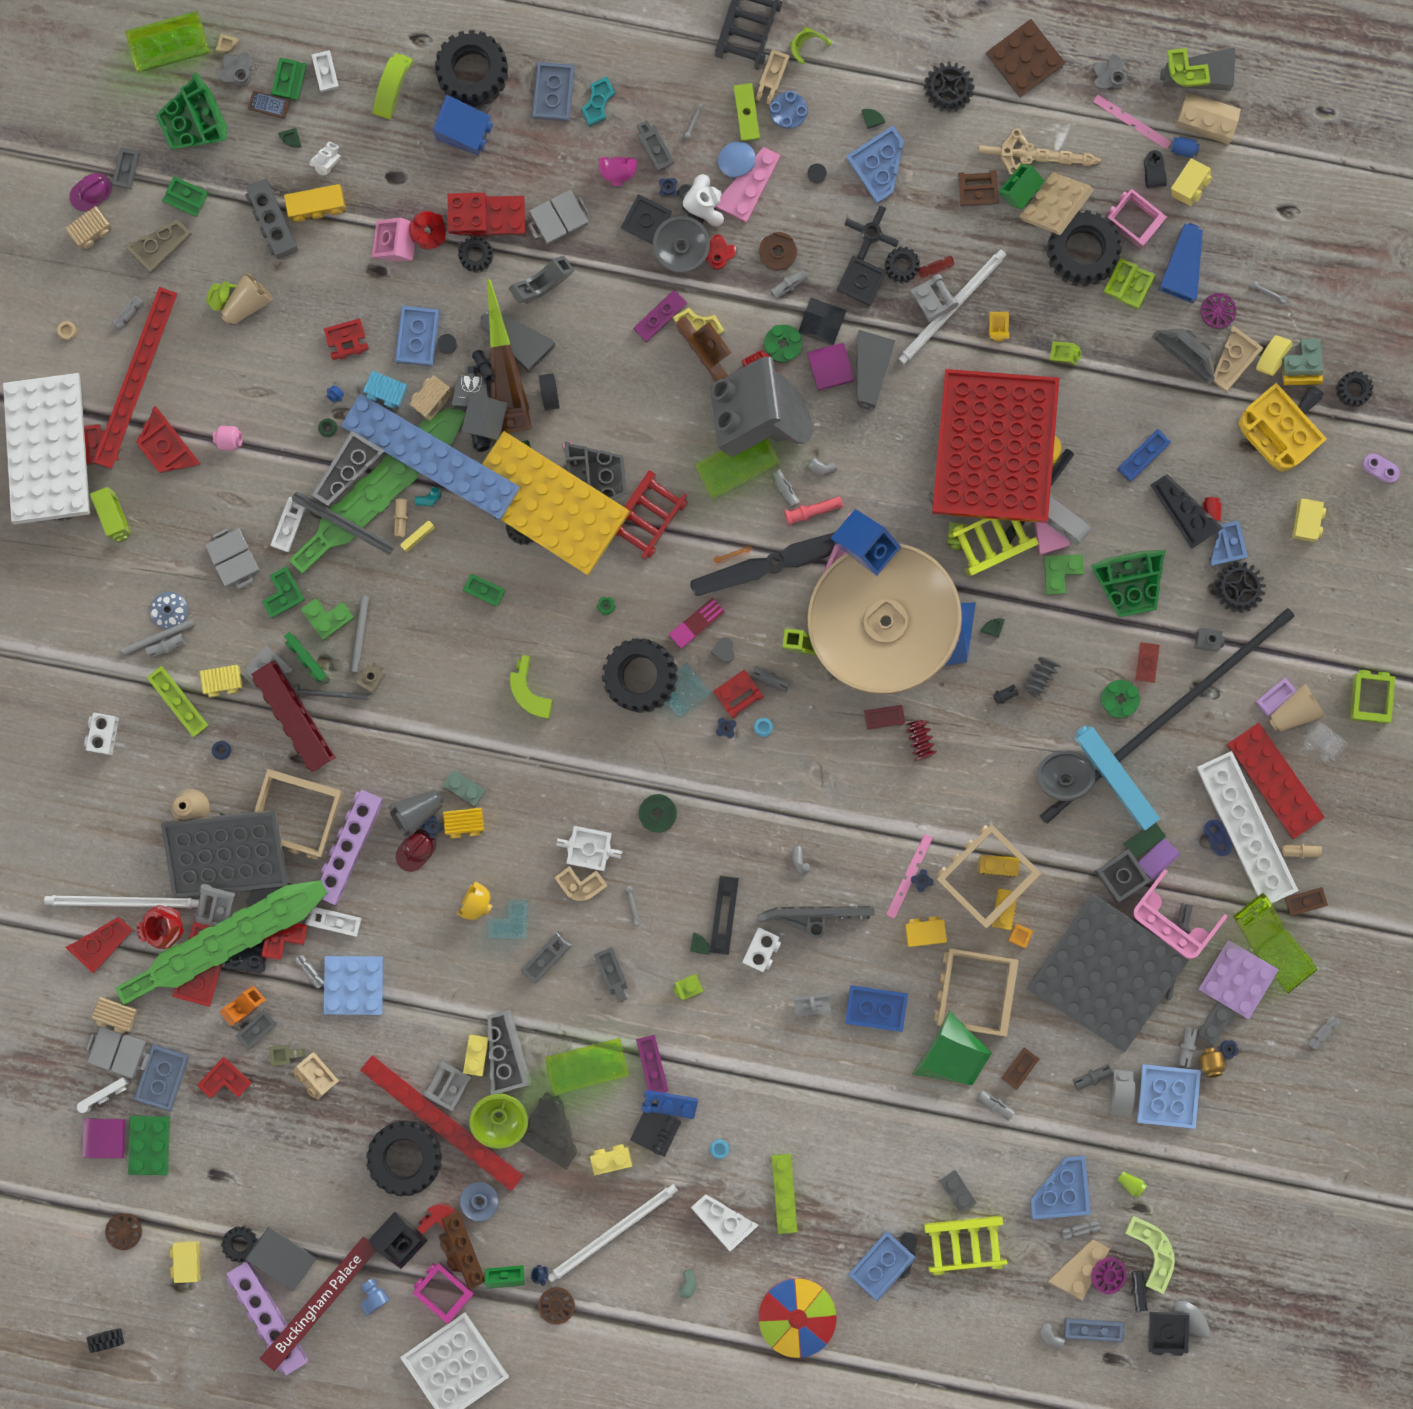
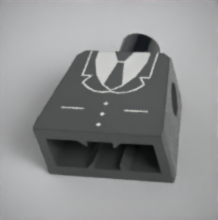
[451,366,488,410]

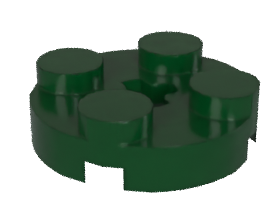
[638,794,677,833]

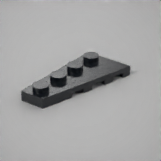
[1150,474,1223,549]

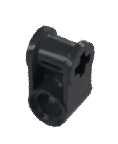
[1144,150,1167,189]

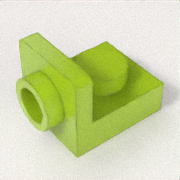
[1050,341,1081,366]
[946,522,969,550]
[673,974,703,1001]

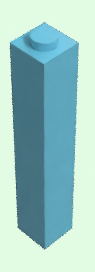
[1073,726,1160,830]

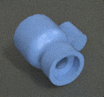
[360,1278,389,1316]

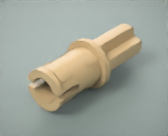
[393,499,408,538]
[1282,844,1322,859]

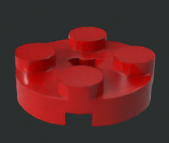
[409,211,446,250]

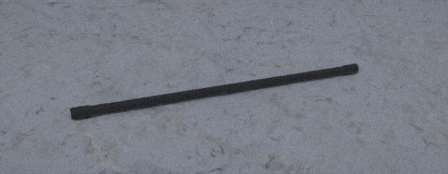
[1039,608,1295,824]

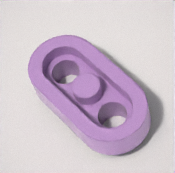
[1363,454,1400,483]

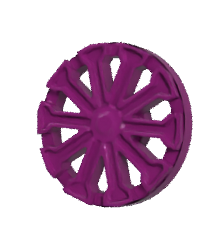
[1200,293,1237,329]
[1091,1257,1127,1294]

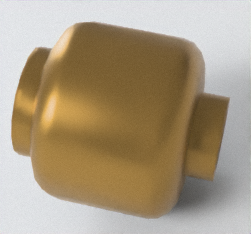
[1199,1048,1226,1078]

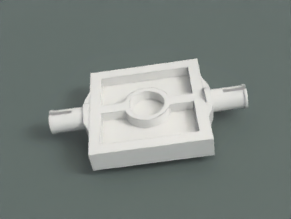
[556,826,622,871]

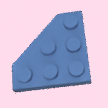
[846,126,904,204]
[1030,1155,1091,1220]

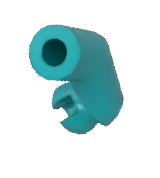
[415,487,441,507]

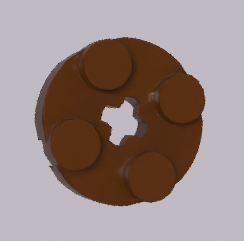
[759,232,797,271]

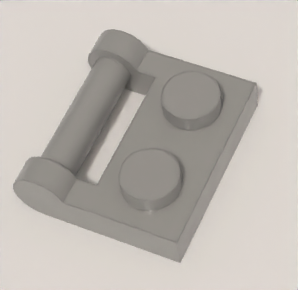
[911,274,959,322]
[193,884,235,927]
[422,1060,471,1111]

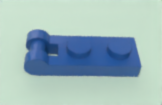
[641,1090,698,1119]

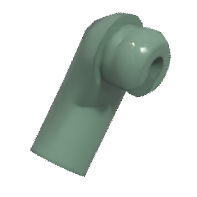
[679,1269,697,1298]

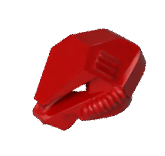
[137,905,184,949]

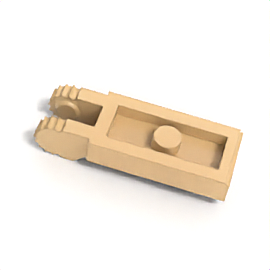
[755,49,790,105]

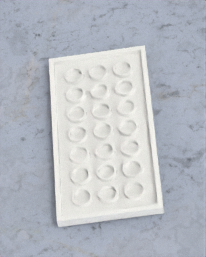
[3,373,90,525]

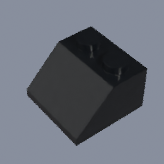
[368,1212,428,1269]

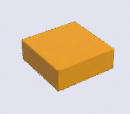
[1008,923,1034,949]

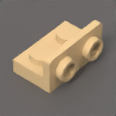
[293,1052,339,1100]

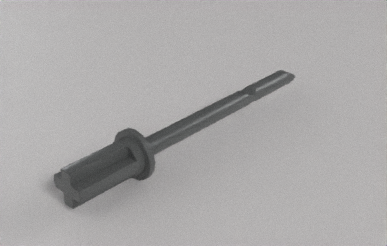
[291,684,371,700]
[1167,903,1193,1000]

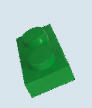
[463,573,506,607]
[485,1265,525,1289]

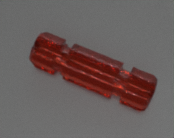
[918,256,955,278]

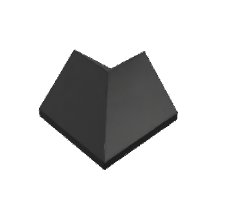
[798,297,847,345]

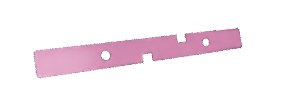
[1093,94,1171,149]
[886,834,933,918]

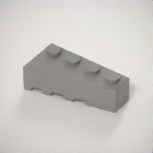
[312,431,385,507]
[488,1009,532,1095]

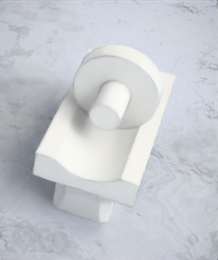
[309,142,341,175]

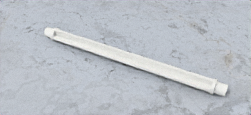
[898,249,1006,365]
[44,895,200,909]
[548,1184,678,1283]

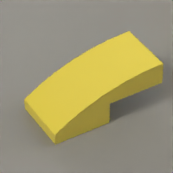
[1256,335,1293,376]

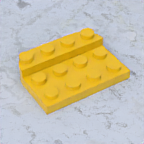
[1238,383,1327,472]

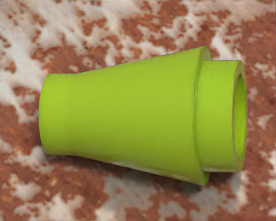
[1117,1171,1147,1198]

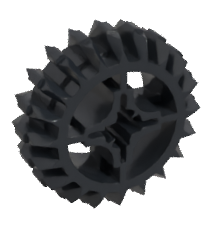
[923,61,975,113]
[1213,561,1266,613]

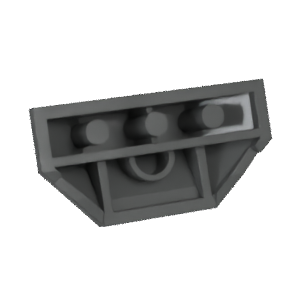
[1152,329,1215,386]

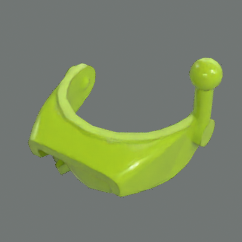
[789,27,832,64]
[206,281,237,311]

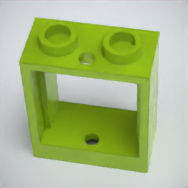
[90,487,132,542]
[1349,670,1395,724]

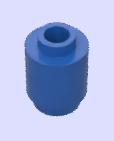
[1171,136,1200,159]

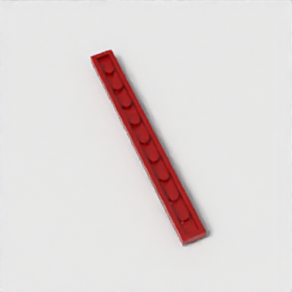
[93,287,177,470]
[360,1055,524,1191]

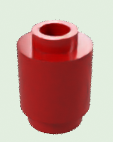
[1202,497,1222,522]

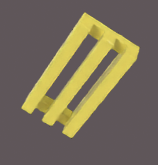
[400,521,435,553]

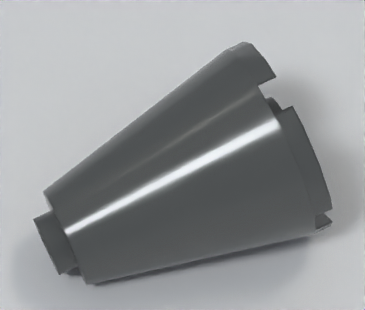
[388,790,444,838]

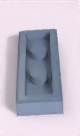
[1064,1318,1124,1342]

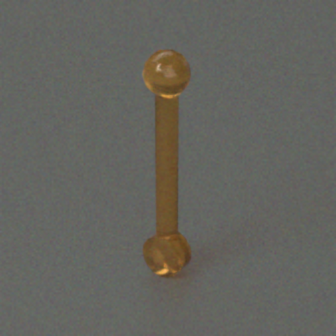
[714,545,752,563]

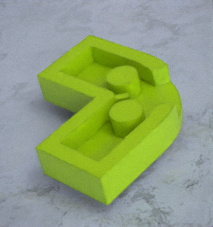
[1167,48,1210,87]

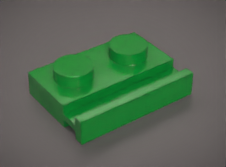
[271,57,307,101]
[162,176,209,218]

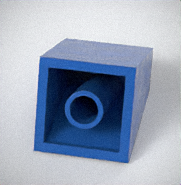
[433,95,493,155]
[831,509,901,576]

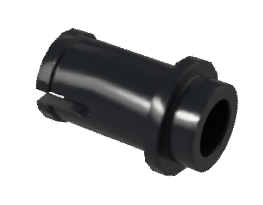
[993,684,1019,705]

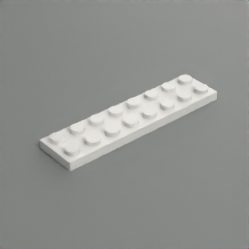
[1196,751,1299,907]

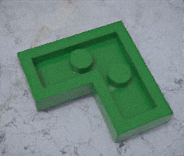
[262,566,305,618]

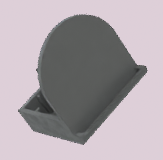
[710,357,812,457]

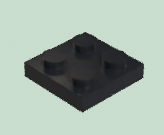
[621,194,672,245]
[836,256,887,307]

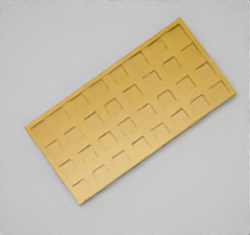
[482,431,630,576]

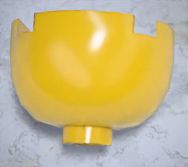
[457,881,492,920]

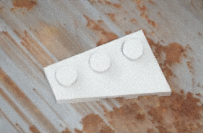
[691,1194,758,1252]

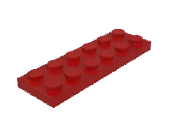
[1226,722,1325,839]

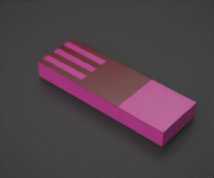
[669,597,725,649]

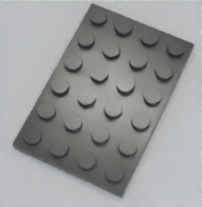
[161,810,288,898]

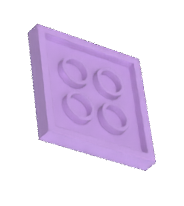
[1198,940,1279,1019]

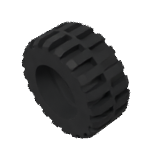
[435,30,508,107]
[1047,210,1122,287]
[602,638,678,713]
[366,1120,442,1197]

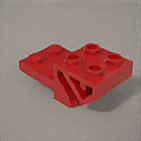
[447,193,525,238]

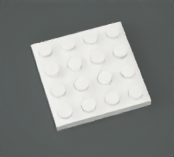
[400,1312,509,1409]

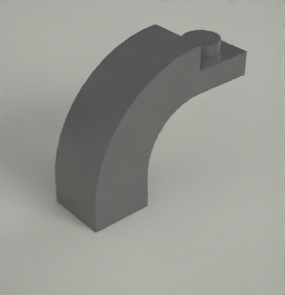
[508,256,575,304]

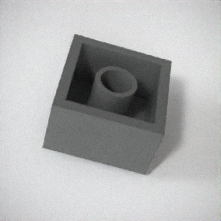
[1094,849,1150,903]

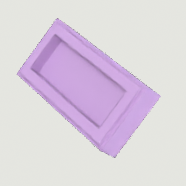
[1255,677,1296,717]

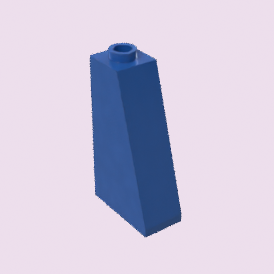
[1158,223,1203,303]

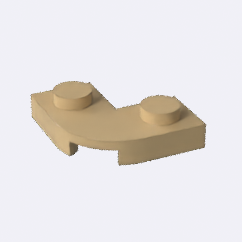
[554,866,608,901]

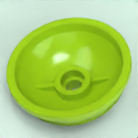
[469,1094,528,1149]

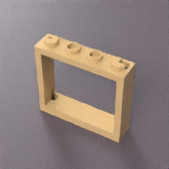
[254,769,343,860]
[937,824,1042,929]
[934,949,1019,1037]

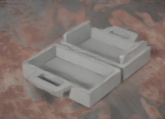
[528,190,589,245]
[205,528,260,589]
[86,1026,150,1078]

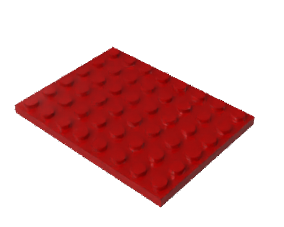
[932,369,1060,523]

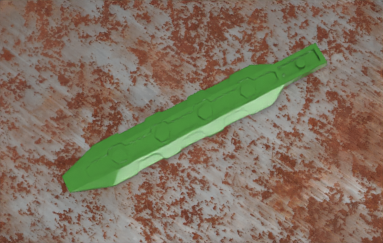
[289,408,465,574]
[115,880,328,1005]

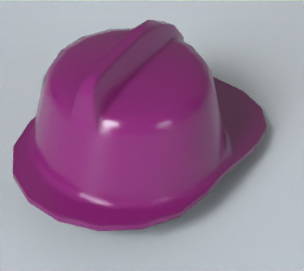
[70,173,112,211]

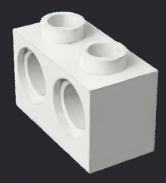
[84,713,119,755]
[742,927,781,972]

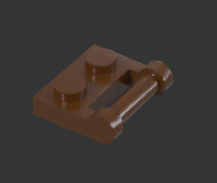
[958,170,999,207]

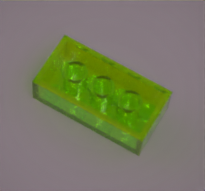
[125,11,211,73]
[694,439,780,501]
[544,1037,630,1095]

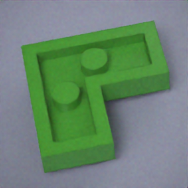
[1044,555,1084,595]
[301,598,354,640]

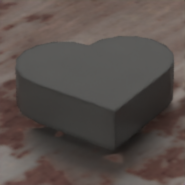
[711,637,734,663]

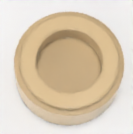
[57,321,77,341]

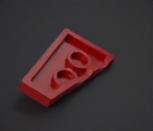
[65,917,133,973]

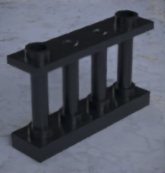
[715,0,783,70]

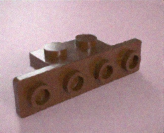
[675,316,731,382]
[438,1211,485,1290]

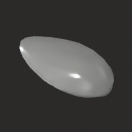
[1175,1301,1210,1337]

